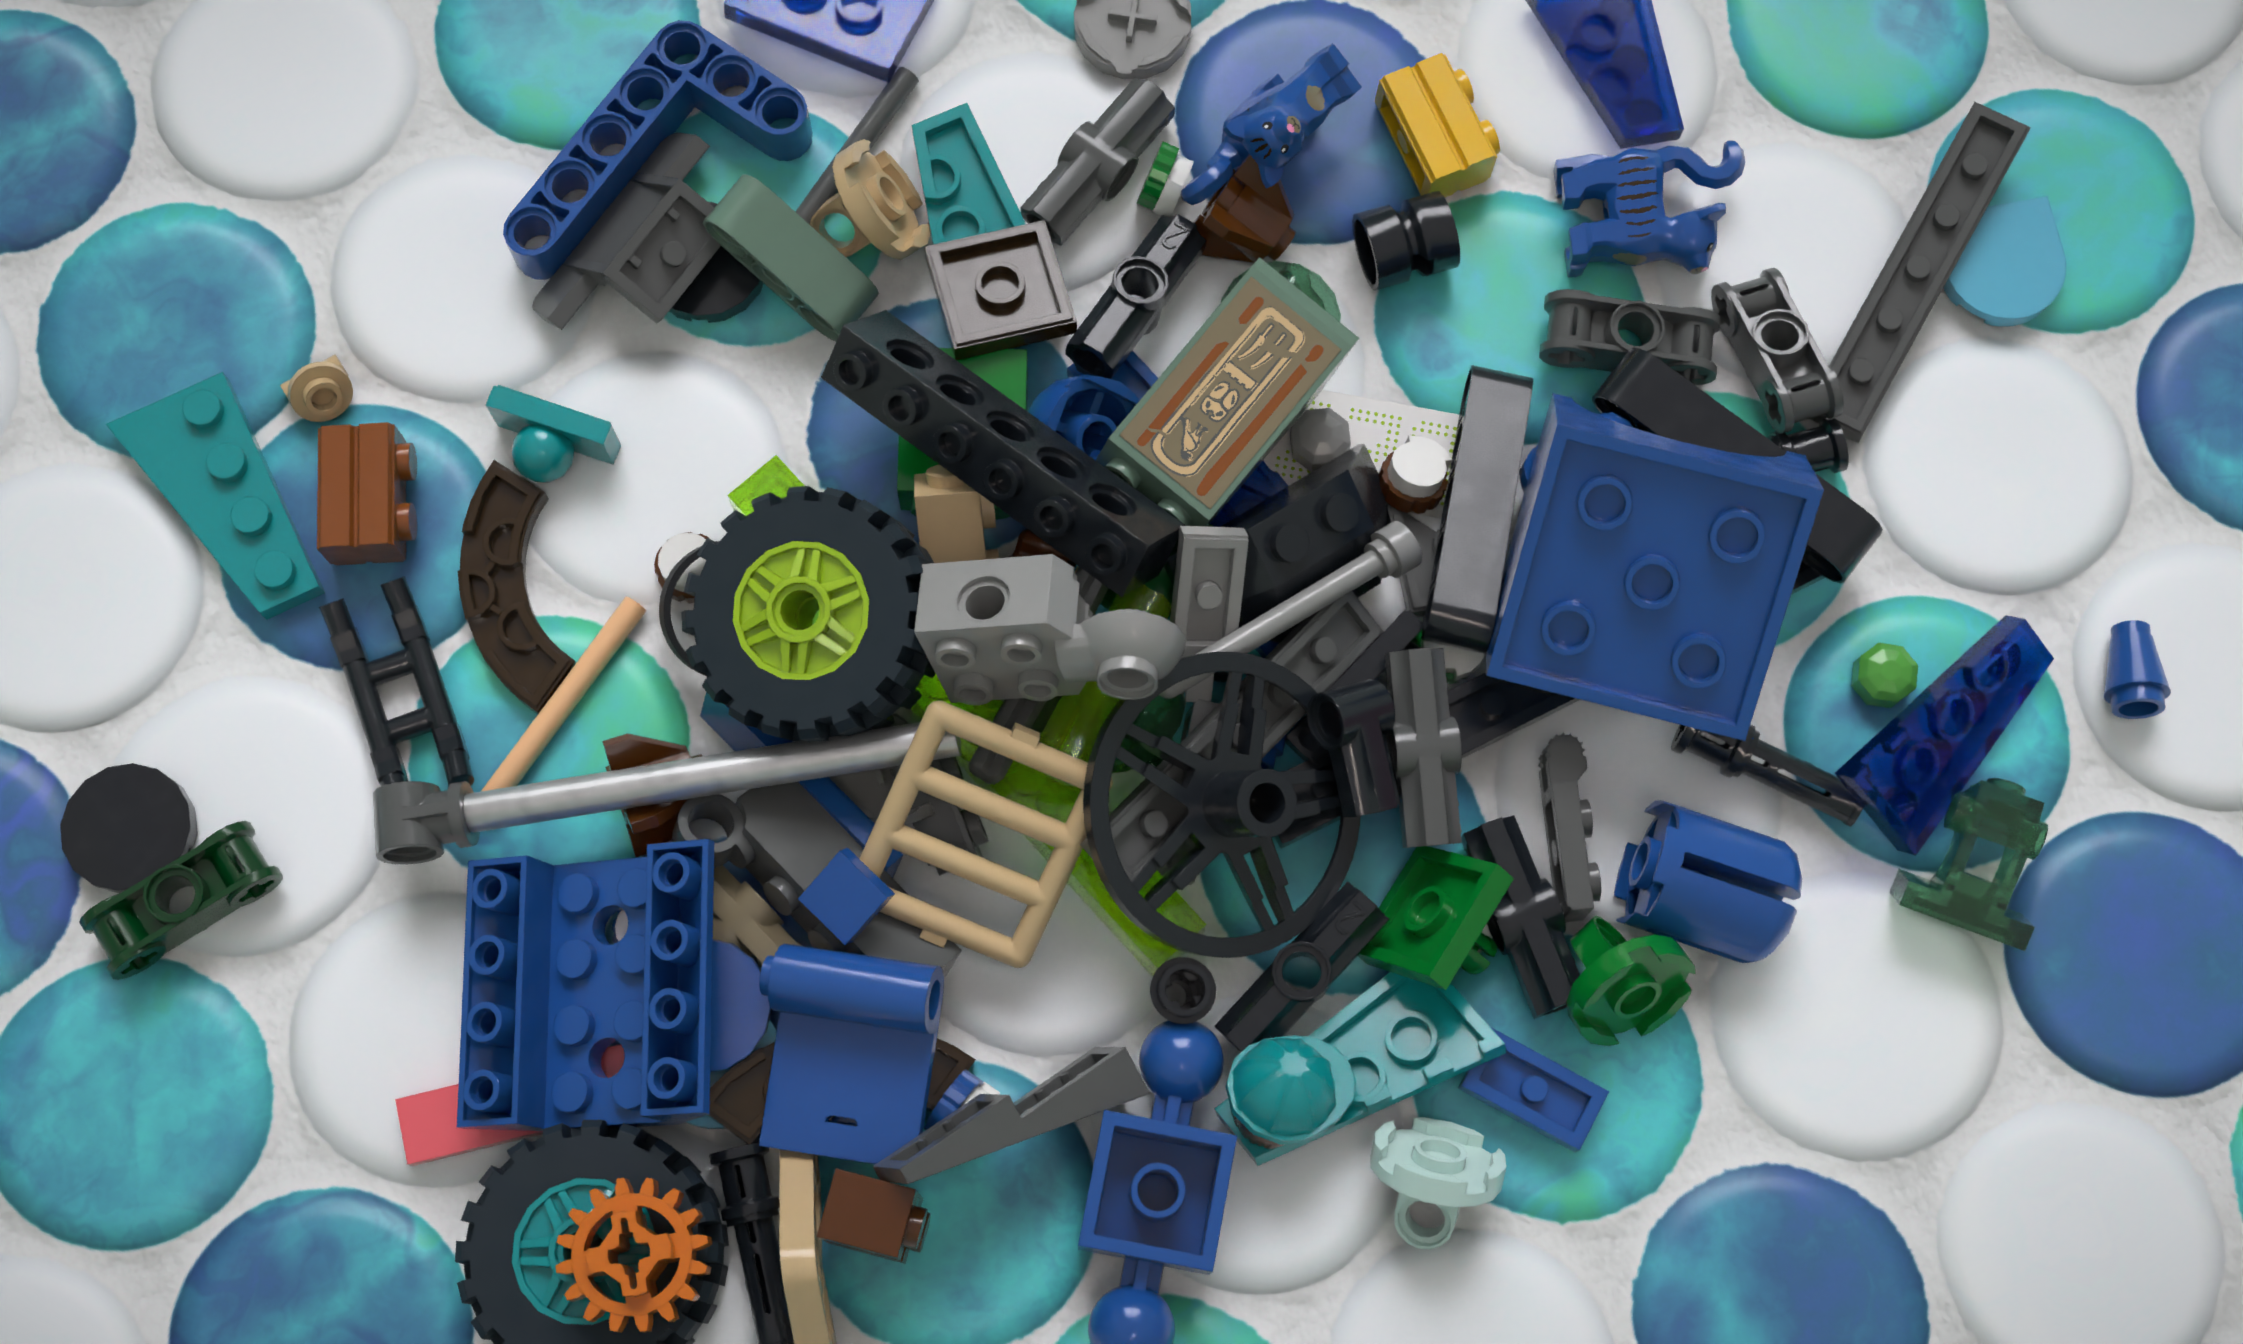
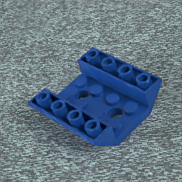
[457,839,715,1131]

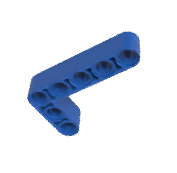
[503,20,813,280]

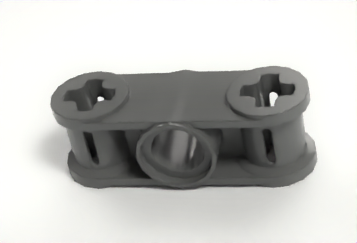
[1711,267,1844,434]
[1539,289,1721,385]

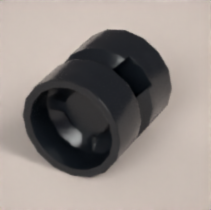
[1352,191,1460,290]

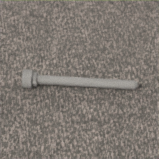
[1159,521,1422,699]

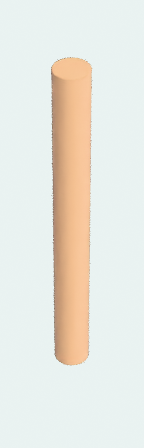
[480,596,646,792]

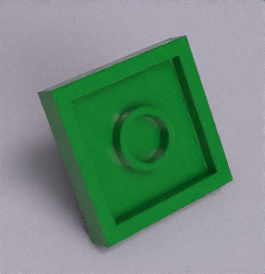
[1358,846,1514,990]

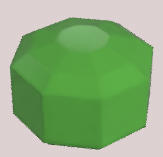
[1851,643,1918,708]

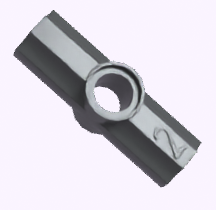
[1020,78,1175,246]
[1385,648,1462,848]

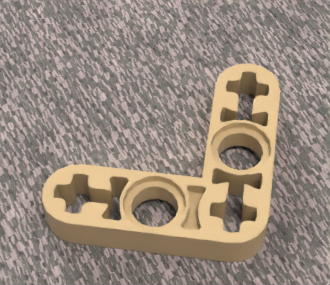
[779,1149,837,1344]

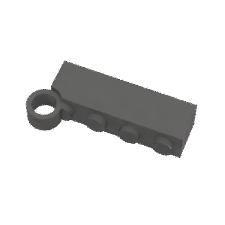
[672,782,962,977]

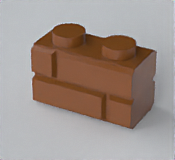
[317,422,417,565]

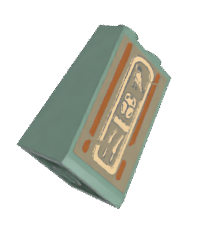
[1096,257,1359,527]

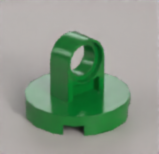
[1566,916,1696,1046]

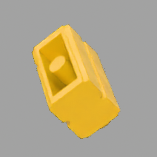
[1374,53,1500,198]

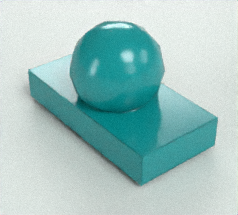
[485,385,621,483]

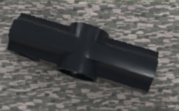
[1065,214,1207,379]
[1461,815,1580,1019]
[1214,881,1390,1052]

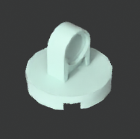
[1370,1117,1507,1249]

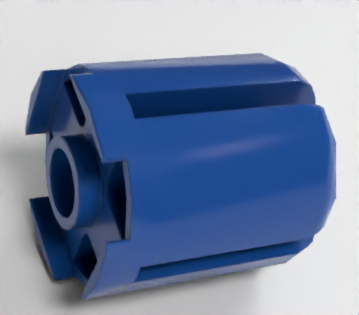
[1614,800,1802,963]

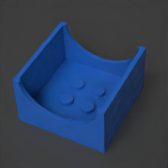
[1486,393,1824,741]

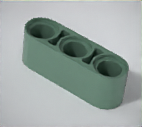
[703,174,879,342]

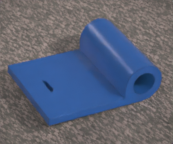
[759,944,944,1164]

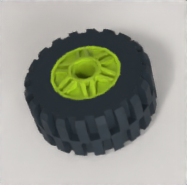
[681,486,935,742]

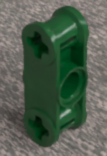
[79,821,283,980]

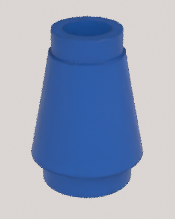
[2104,620,2171,719]

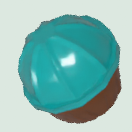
[1225,1035,1355,1149]

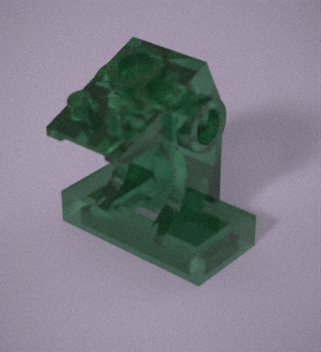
[1889,778,2048,951]

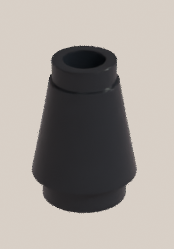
[1150,957,1216,1024]

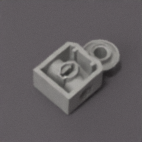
[914,554,1186,705]

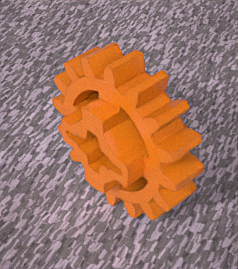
[555,1177,712,1333]

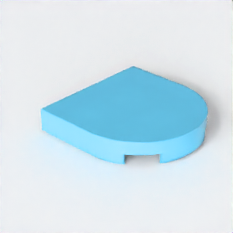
[1943,196,2066,327]

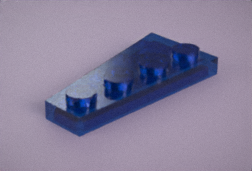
[1834,615,2054,856]

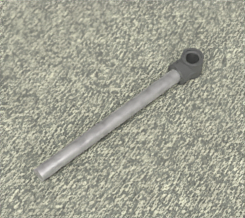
[373,722,962,865]

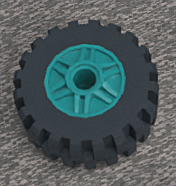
[455,1120,729,1344]

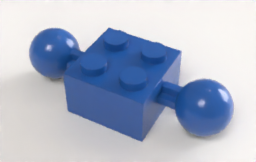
[1078,1020,1237,1344]

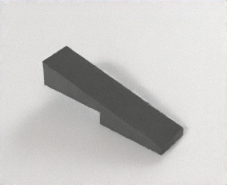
[873,1047,1150,1184]

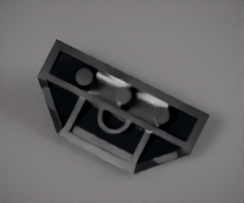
[1164,444,1388,644]

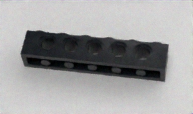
[821,310,1185,597]

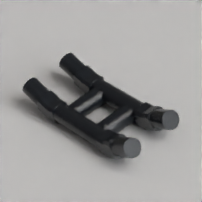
[319,576,474,786]

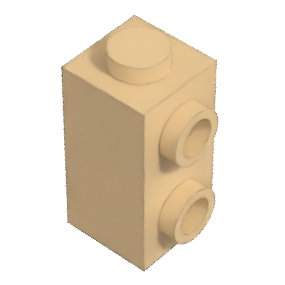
[914,465,999,563]

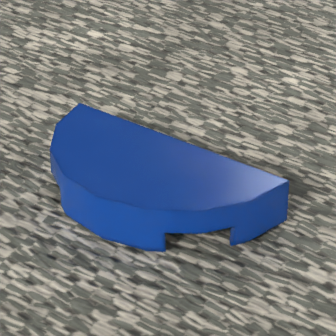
[710,939,772,1072]

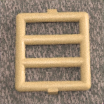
[859,700,1113,968]

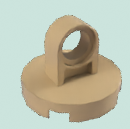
[809,139,930,260]

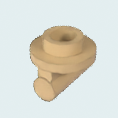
[280,354,353,422]

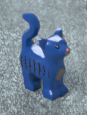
[1180,43,1362,205]
[1553,141,1746,277]

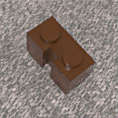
[817,1168,931,1264]

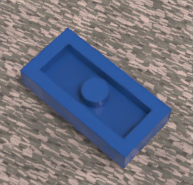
[1458,1027,1609,1152]

